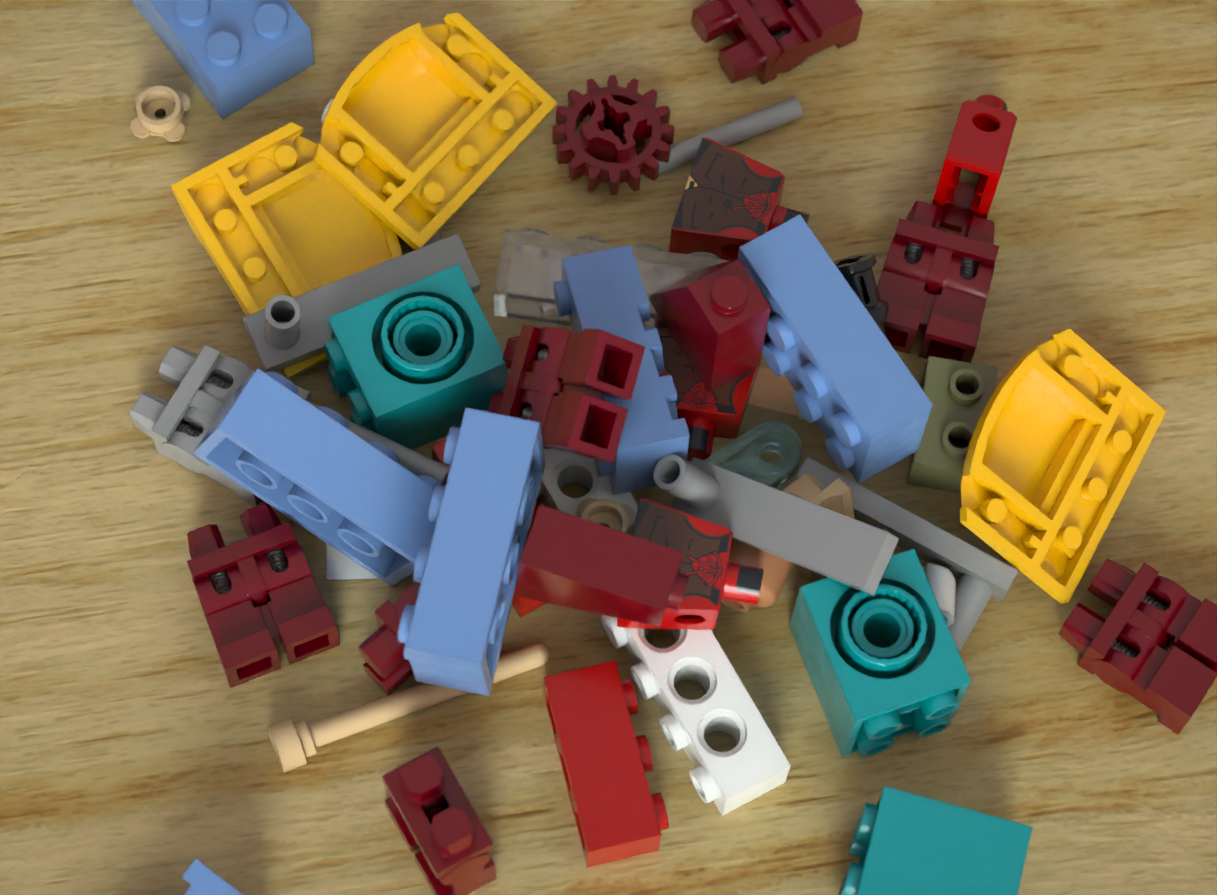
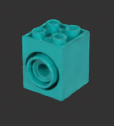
[323,264,508,450]
[789,549,971,757]
[838,786,1033,895]

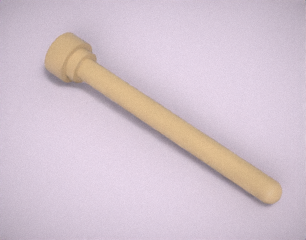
[267,643,550,773]

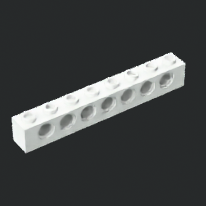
[493,390,791,816]

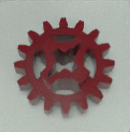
[552,75,674,195]

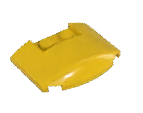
[314,12,558,250]
[171,122,403,380]
[960,328,1166,604]

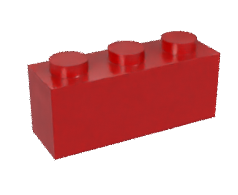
[543,661,669,867]

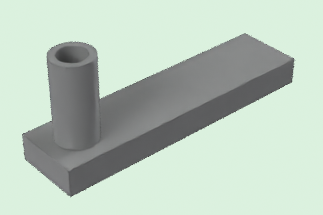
[243,233,481,372]
[653,454,899,596]
[795,457,1018,653]

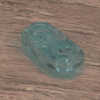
[704,421,802,488]

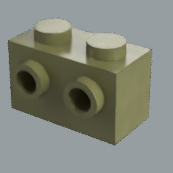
[906,356,998,493]

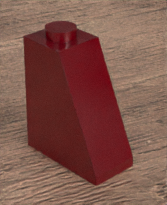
[649,259,771,393]
[516,504,690,627]

